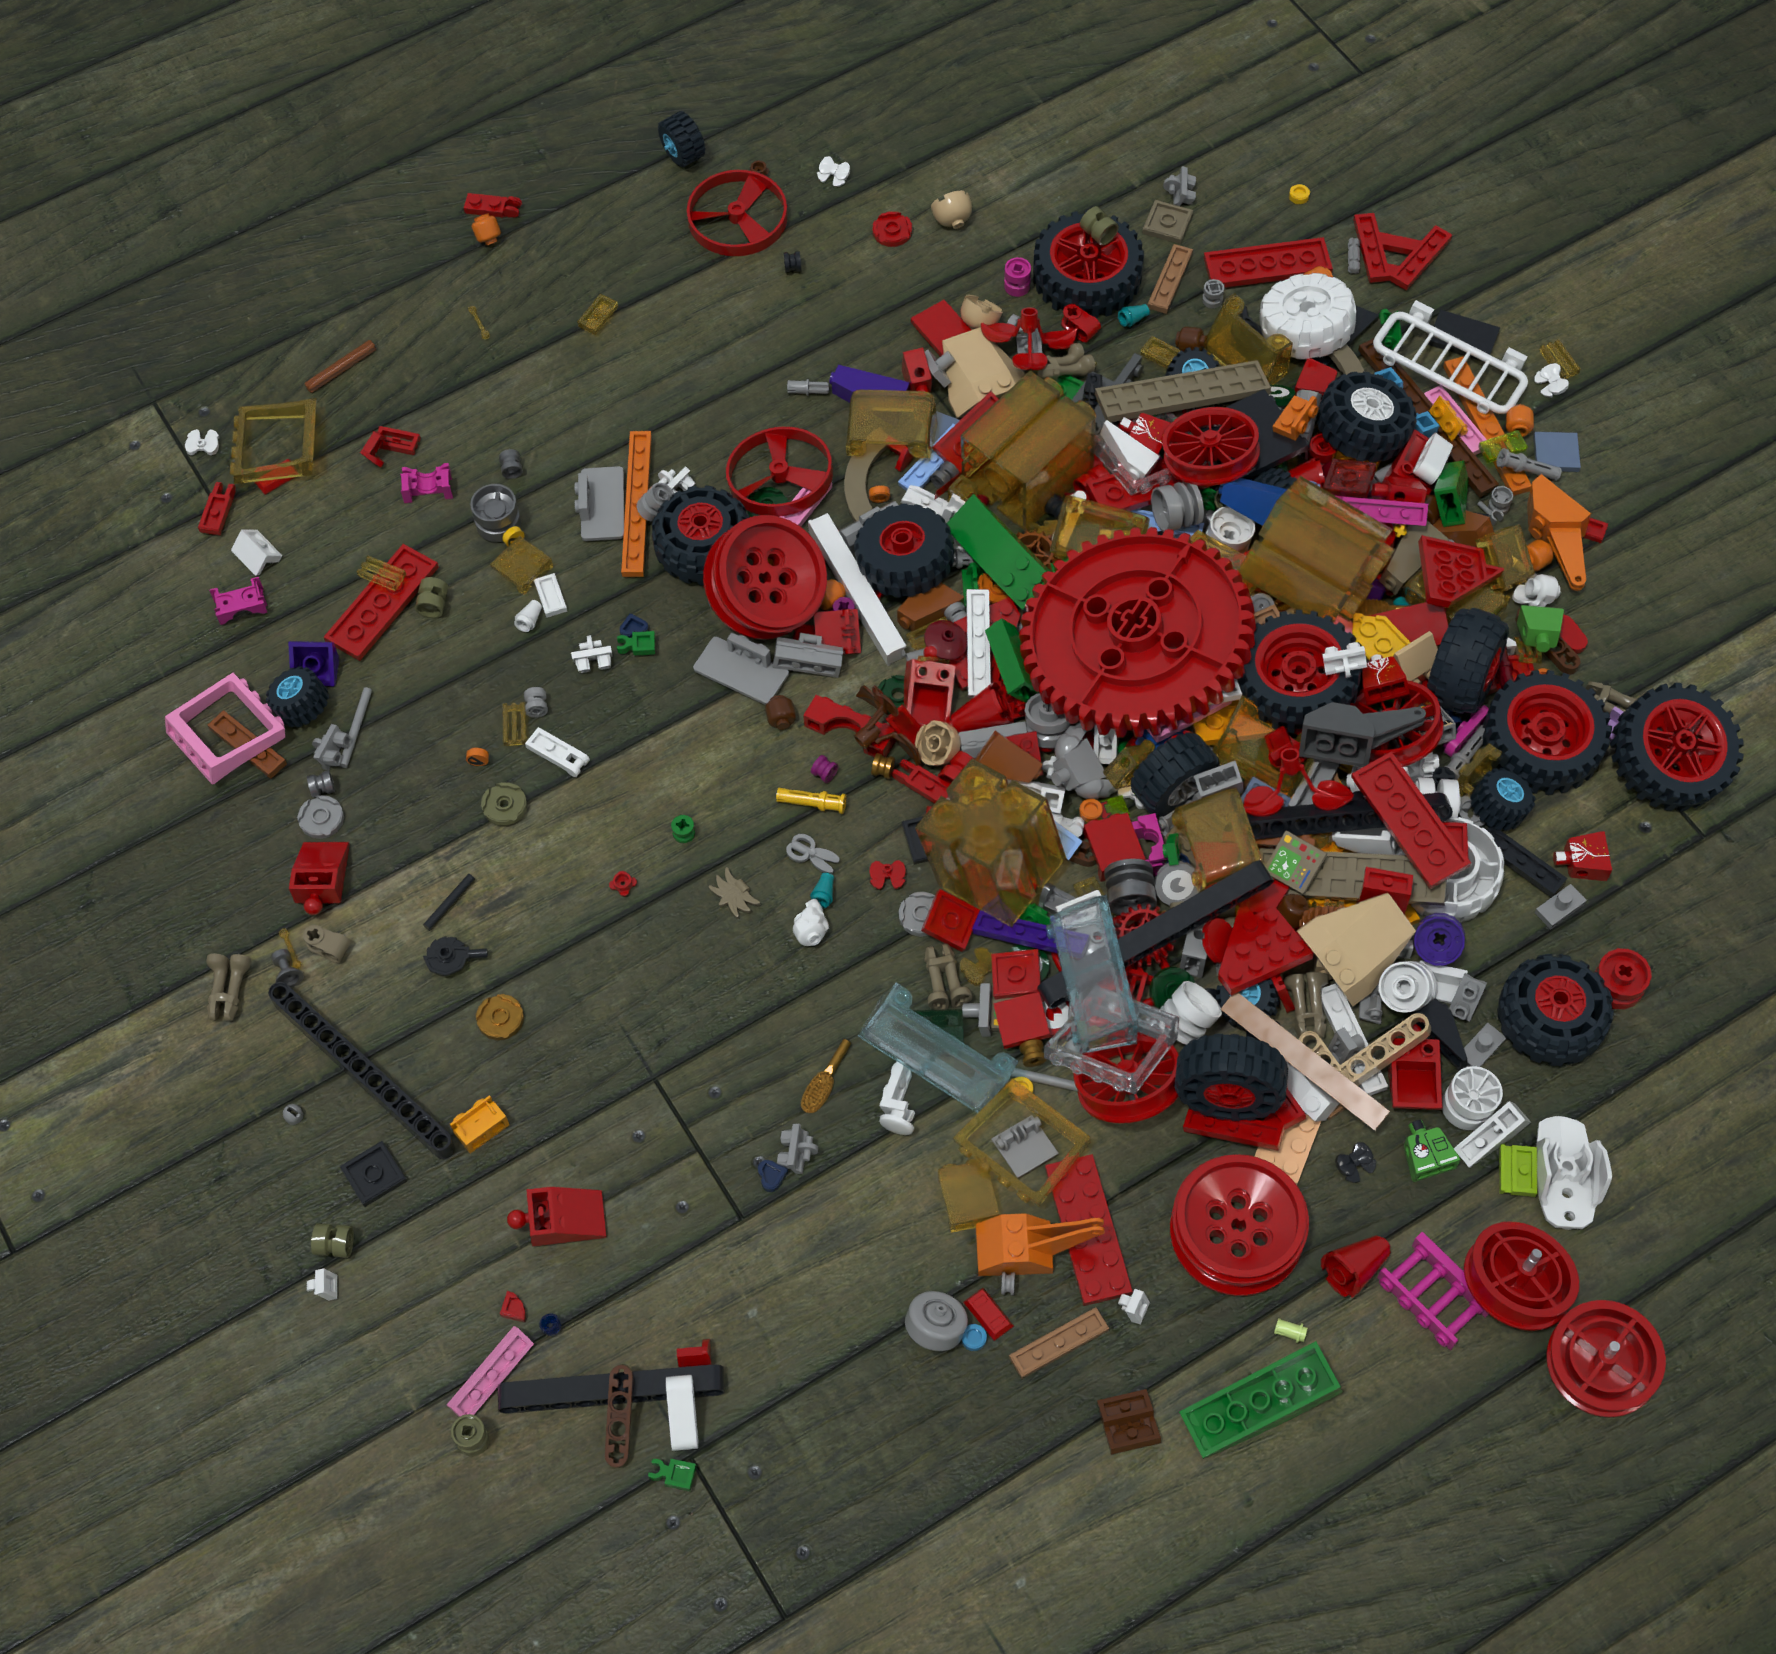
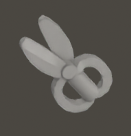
[786,834,840,874]

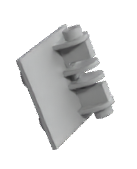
[991,1115,1059,1179]

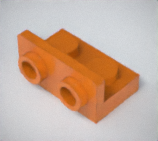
[1272,395,1319,441]

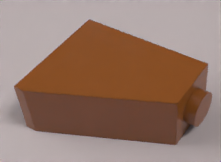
[1433,511,1494,547]
[897,583,964,633]
[969,730,1043,783]

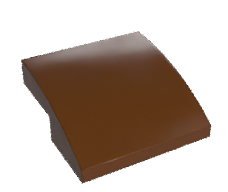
[1097,1389,1161,1455]

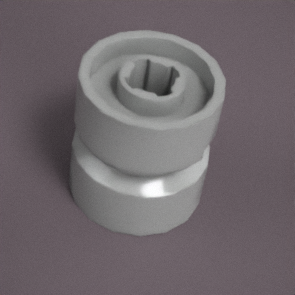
[637,483,674,521]

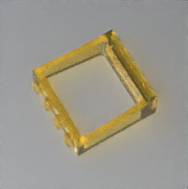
[230,398,316,484]
[953,1078,1091,1207]

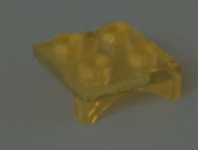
[490,536,553,595]
[1457,743,1502,797]

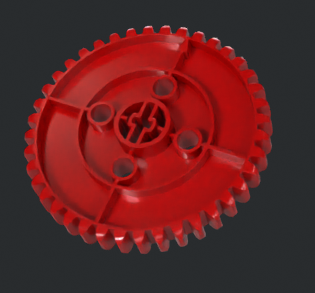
[1019,527,1256,738]

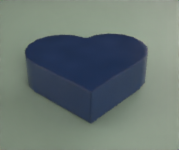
[620,613,649,638]
[758,1160,788,1192]

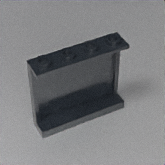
[1200,389,1310,480]

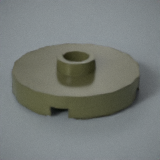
[481,782,527,825]

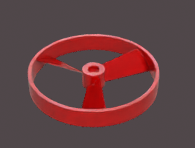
[687,170,788,256]
[726,427,833,516]

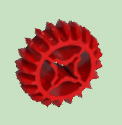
[1112,904,1176,967]

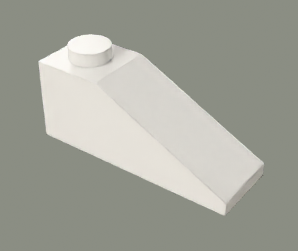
[1100,420,1160,484]
[1286,1061,1340,1121]
[1454,1101,1531,1168]

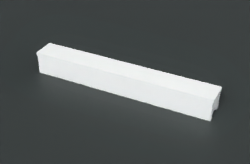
[808,513,906,666]

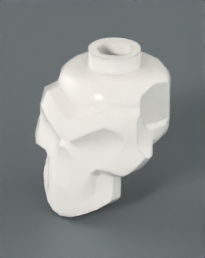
[1512,574,1560,607]
[793,899,829,946]

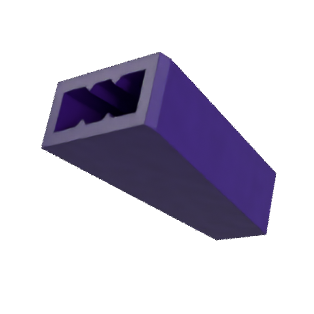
[829,365,910,427]

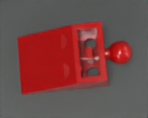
[1381,429,1436,495]
[904,646,956,727]
[289,842,350,915]
[1388,1024,1442,1110]
[507,1187,606,1247]

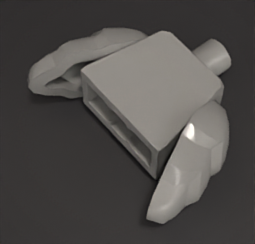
[1051,722,1120,799]

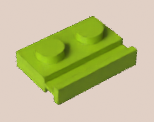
[1499,1144,1537,1197]

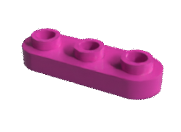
[1443,705,1489,757]

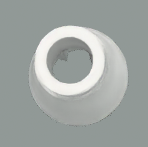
[514,600,542,632]

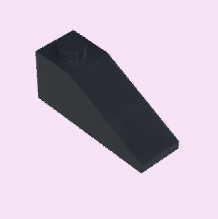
[1414,998,1467,1071]

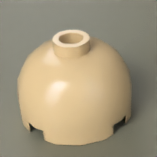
[931,190,972,229]
[961,294,1003,330]
[915,720,961,766]

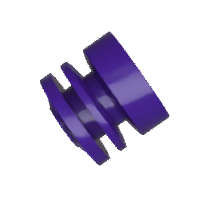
[1414,913,1465,966]

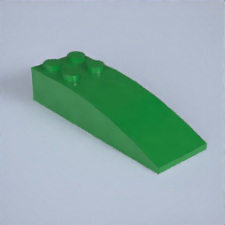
[946,494,1051,612]
[1179,1341,1343,1459]

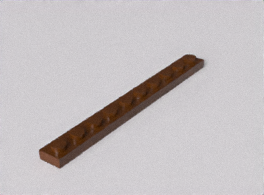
[1358,338,1499,497]

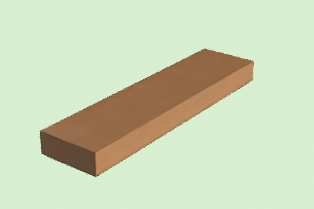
[1148,244,1193,314]
[1009,1307,1109,1379]

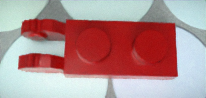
[464,193,522,218]
[198,482,236,535]
[891,759,955,808]

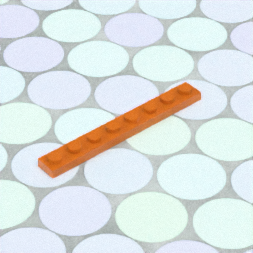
[1443,356,1531,496]
[621,431,652,577]

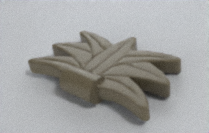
[709,867,761,919]

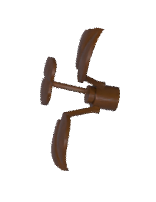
[854,685,921,766]

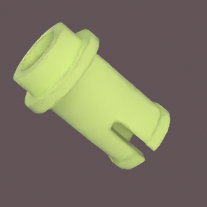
[1274,1318,1308,1343]

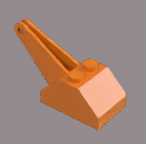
[1527,474,1591,591]
[976,1214,1105,1276]

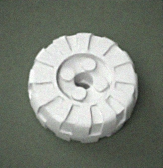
[1260,273,1356,359]
[1397,817,1504,922]

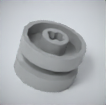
[1025,693,1075,748]

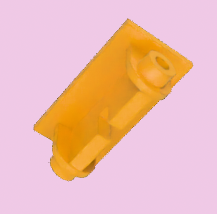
[1429,396,1468,441]

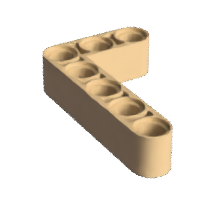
[1299,1013,1431,1086]

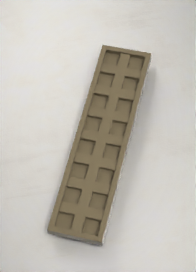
[1095,360,1271,422]
[1258,848,1447,906]

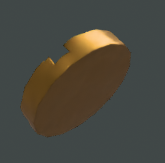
[476,994,524,1041]

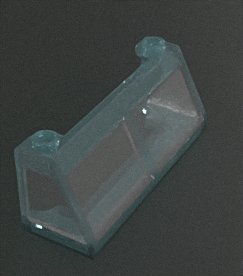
[1046,895,1139,1054]
[858,982,1019,1114]

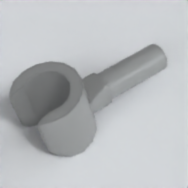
[1477,501,1504,525]

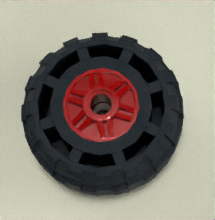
[652,485,749,585]
[1427,607,1509,714]
[1497,954,1614,1066]

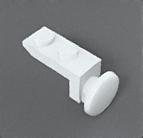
[901,485,965,523]
[879,1055,915,1135]

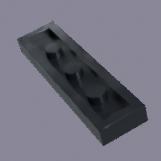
[1486,825,1568,898]

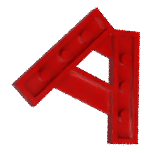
[1353,213,1452,290]
[1183,1088,1306,1151]

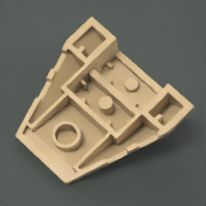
[942,327,1033,419]
[1297,893,1416,1007]

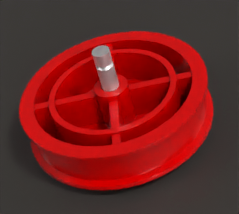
[1464,1221,1579,1331]
[1546,1300,1666,1417]

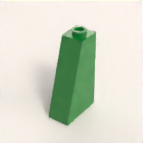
[1434,460,1468,527]
[985,618,1039,703]

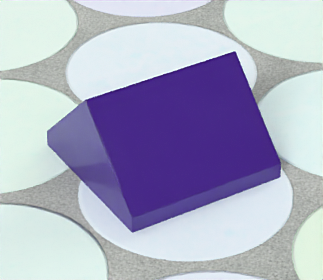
[288,641,340,686]

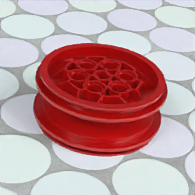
[703,515,827,640]
[1170,1154,1309,1296]

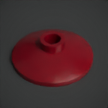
[924,620,967,660]

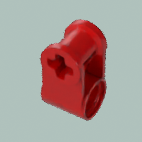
[1061,304,1101,343]

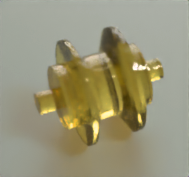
[1309,832,1333,849]

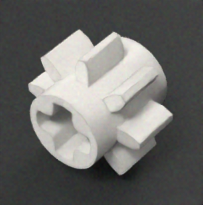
[1422,752,1439,778]

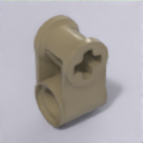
[303,925,351,963]

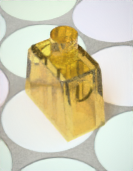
[1103,739,1155,789]

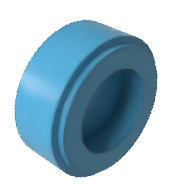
[961,1324,987,1351]

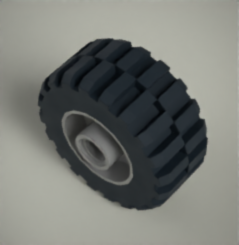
[1131,733,1220,817]

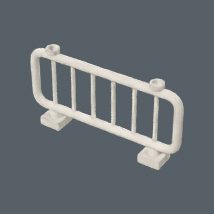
[1373,300,1528,414]

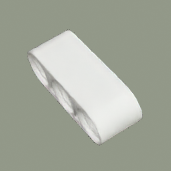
[1413,432,1453,485]
[666,1375,698,1451]

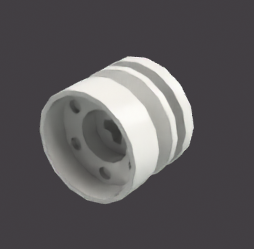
[1203,506,1255,560]
[1157,981,1222,1045]

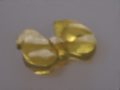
[960,947,992,986]

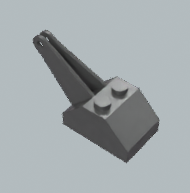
[1299,702,1426,767]

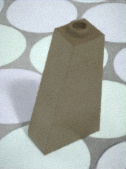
[1379,521,1449,595]

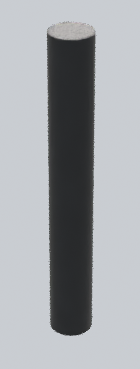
[423,874,475,931]

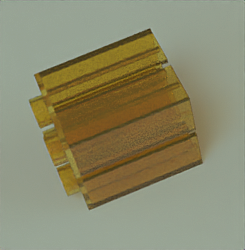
[961,371,1096,530]
[1238,476,1395,623]
[915,759,1066,927]

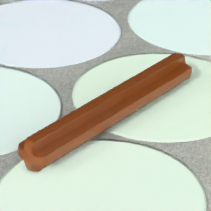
[305,340,376,393]

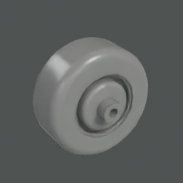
[905,1291,968,1351]

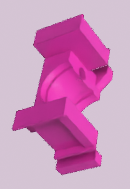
[400,463,453,503]
[209,577,268,625]
[1132,813,1168,877]

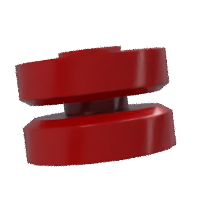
[1594,948,1652,1009]

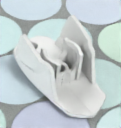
[1536,1116,1612,1230]

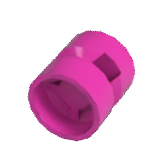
[1004,257,1031,297]

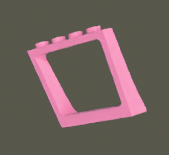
[165,673,285,784]

